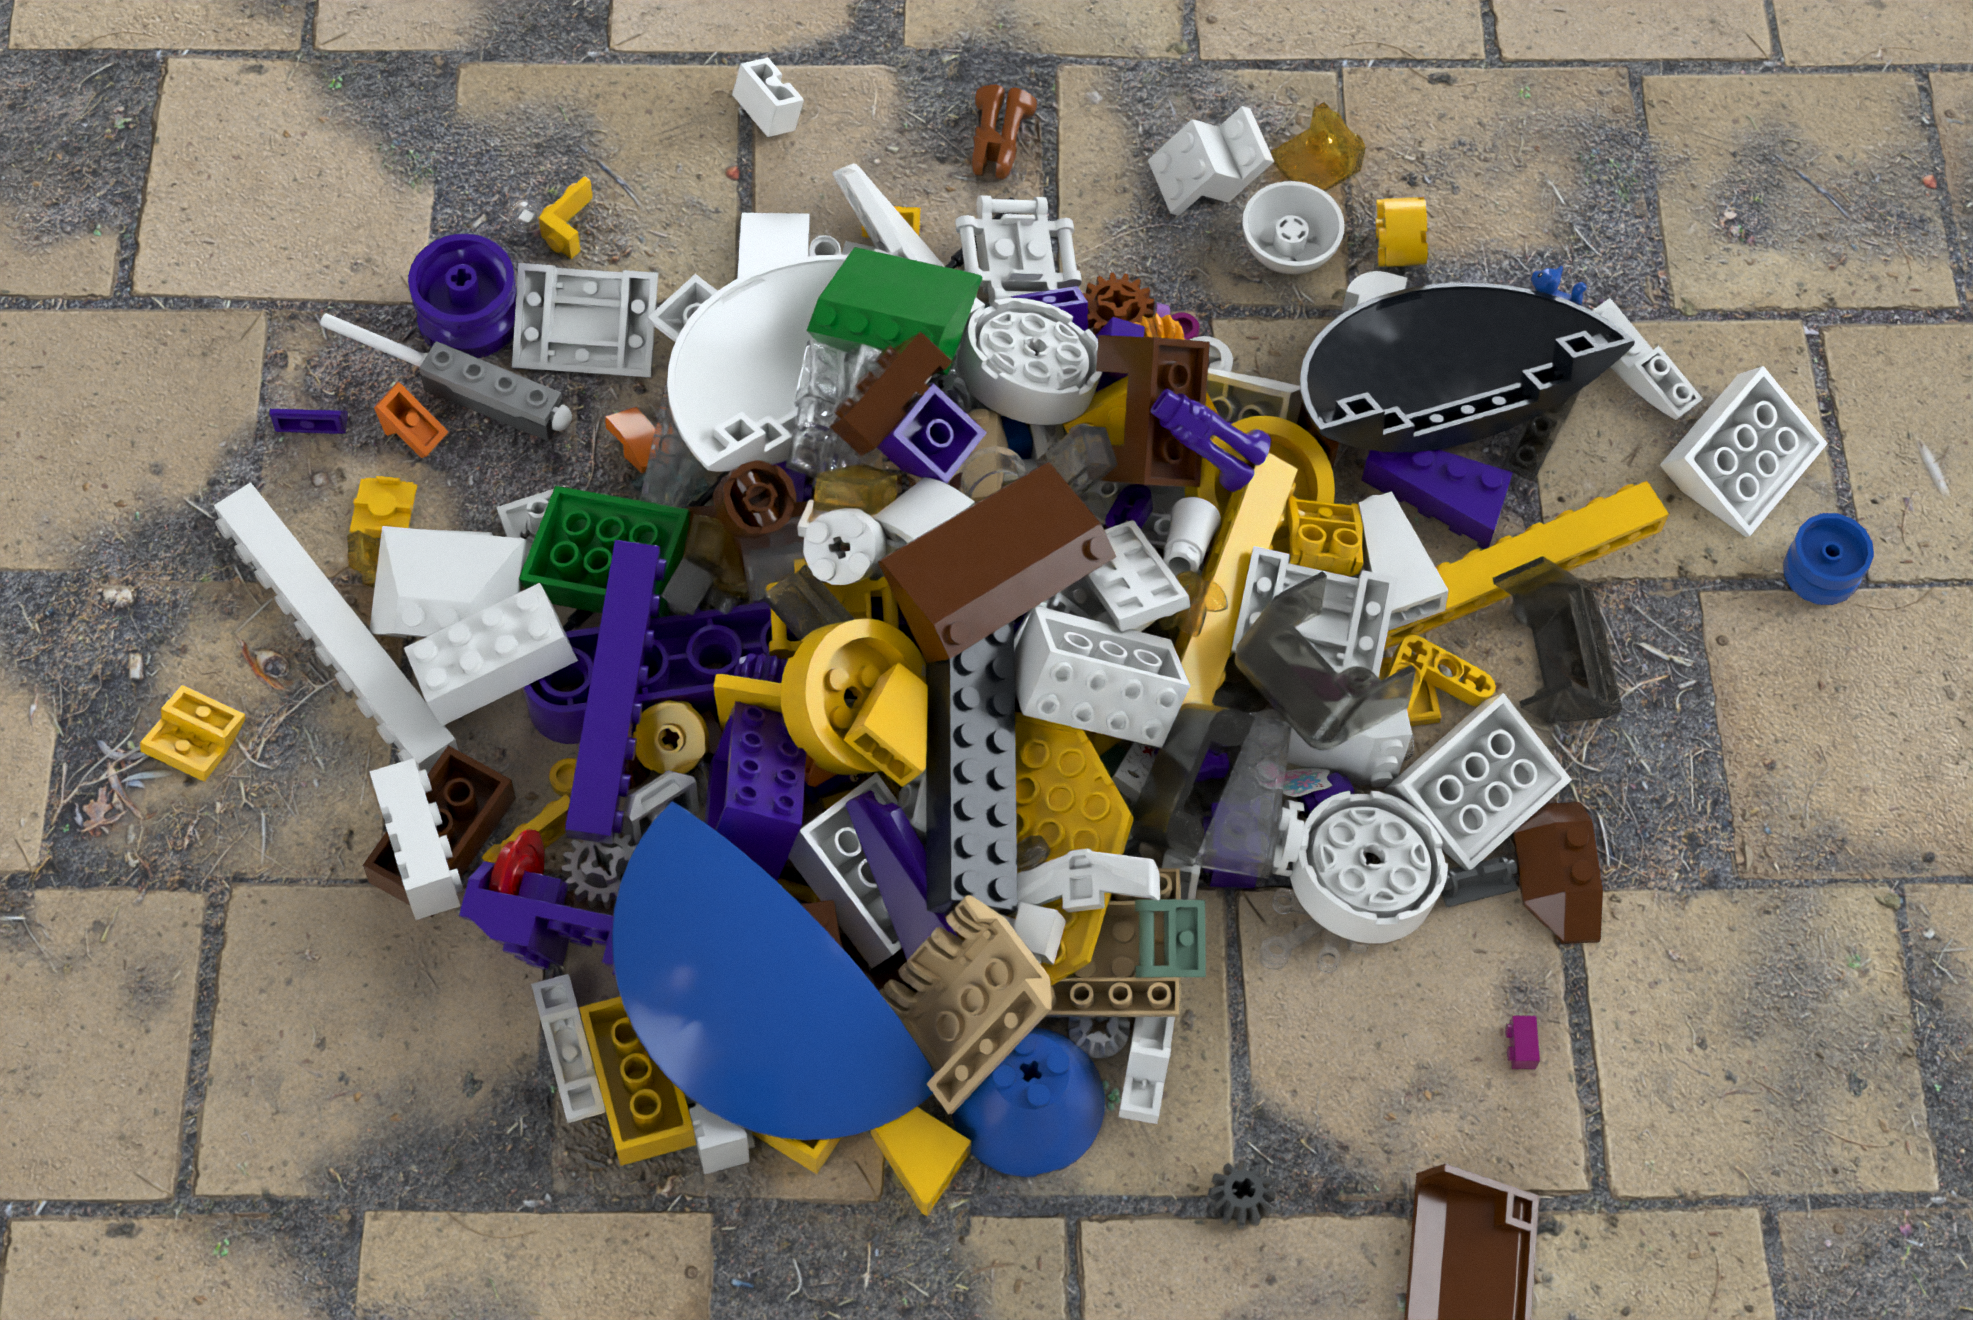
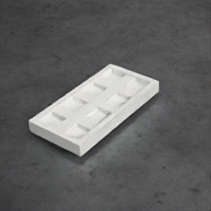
[1084,520,1190,632]

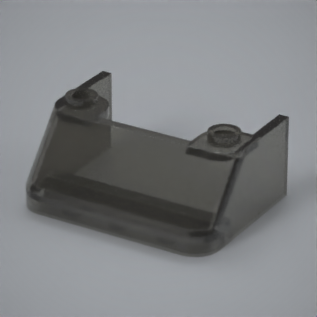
[1493,556,1622,724]
[1235,571,1416,751]

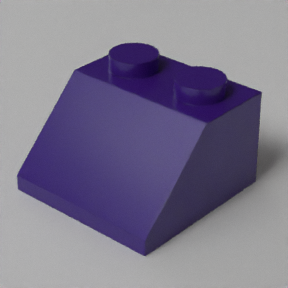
[877,383,987,484]

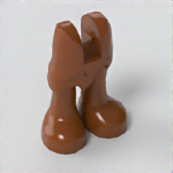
[972,84,1037,180]

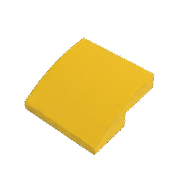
[140,685,246,782]

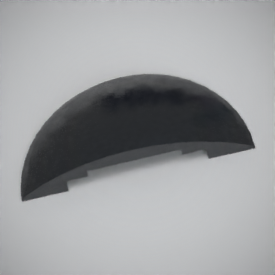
[1300,282,1635,452]

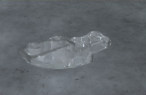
[786,339,845,479]

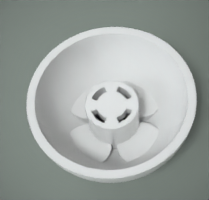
[1242,181,1344,274]

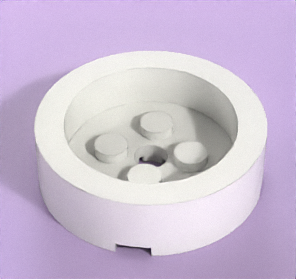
[956,298,1103,425]
[1289,791,1448,943]

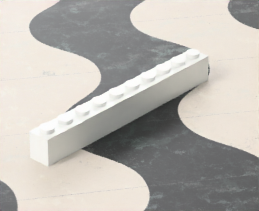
[214,482,459,774]

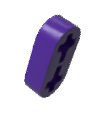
[1105,484,1153,530]

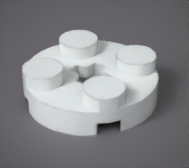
[1264,800,1304,877]

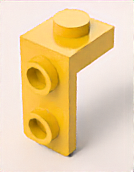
[538,176,593,260]

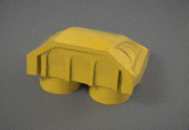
[1286,496,1364,577]

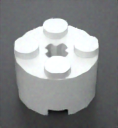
[803,508,887,585]

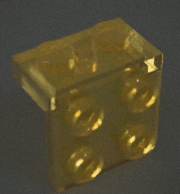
[1271,102,1366,192]

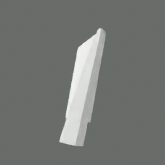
[832,164,945,267]

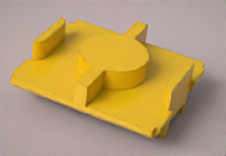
[349,476,418,540]

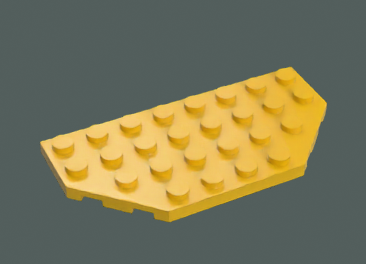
[945,711,1134,986]

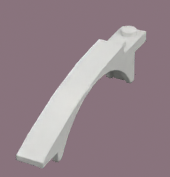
[1119,837,1204,1124]

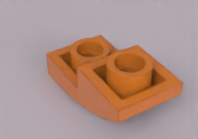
[605,407,672,473]

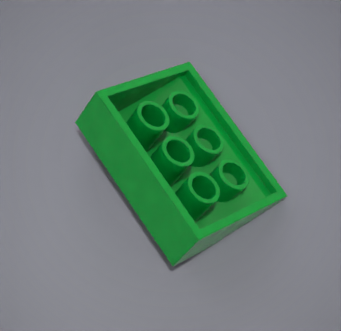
[806,247,983,376]
[519,486,691,619]

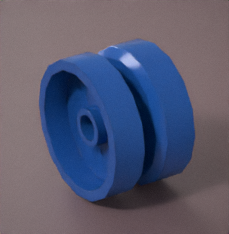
[1783,513,1874,605]

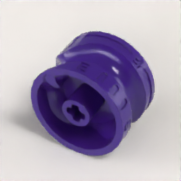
[408,234,517,358]

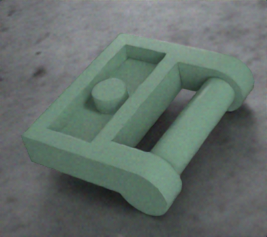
[1135,899,1206,977]

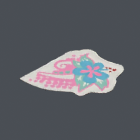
[1251,767,1332,797]

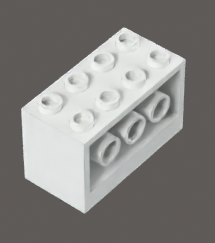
[1014,606,1190,748]

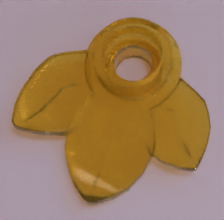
[1159,571,1228,638]

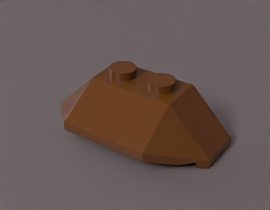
[1513,802,1603,944]

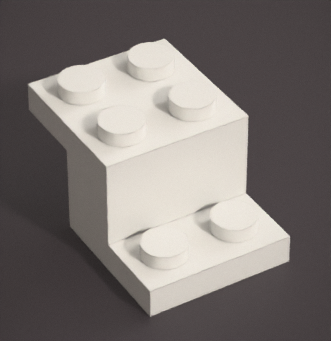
[1148,106,1274,216]

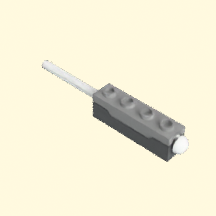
[320,313,572,442]

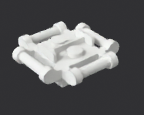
[955,195,1082,306]

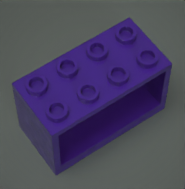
[705,701,806,882]

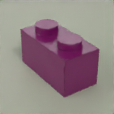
[1505,1015,1540,1069]

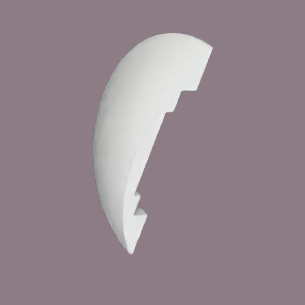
[667,255,985,472]

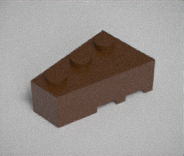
[829,332,953,456]

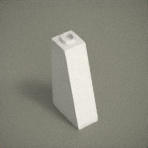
[1359,491,1449,631]

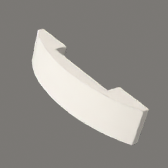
[531,974,606,1123]

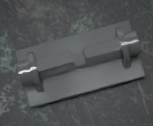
[1441,856,1518,908]

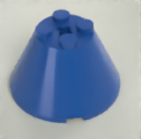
[952,1027,1105,1177]

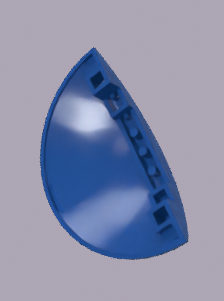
[612,801,935,1140]

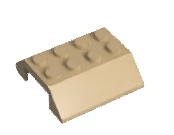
[879,895,1052,1114]

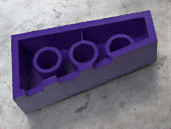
[1361,450,1513,549]

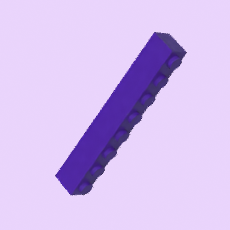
[565,540,667,844]

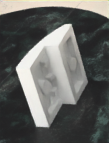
[872,477,975,543]

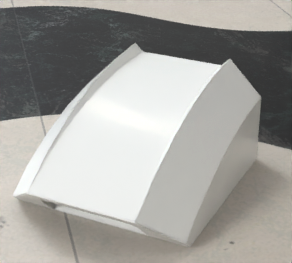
[622,771,700,846]

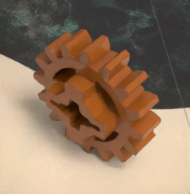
[1082,272,1154,336]

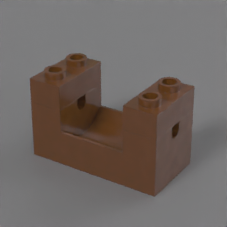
[1089,335,1210,487]

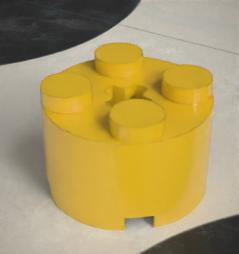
[1375,197,1428,267]

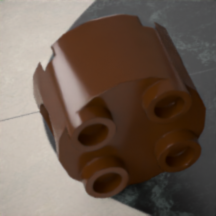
[713,460,796,539]

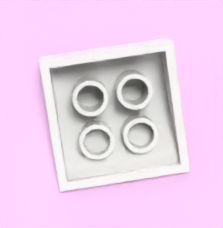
[1280,694,1412,787]

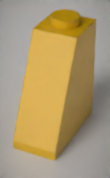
[844,662,928,787]
[871,1107,971,1216]

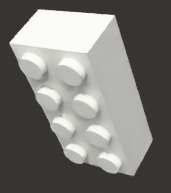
[404,583,578,726]

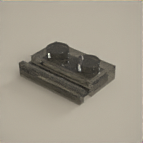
[763,564,855,643]

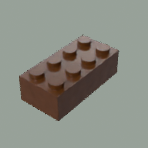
[363,745,516,918]

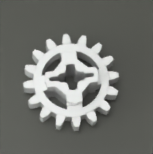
[562,833,637,909]

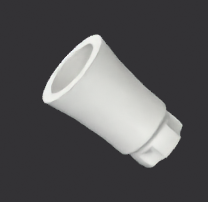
[1163,497,1221,579]

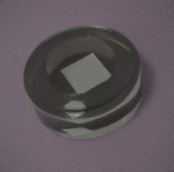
[1017,835,1051,871]

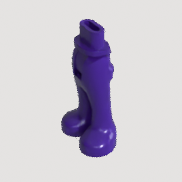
[1151,389,1271,492]

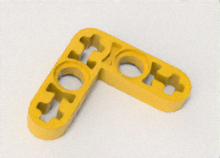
[1377,635,1496,713]

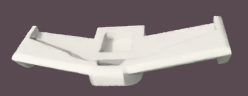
[1009,849,1160,917]

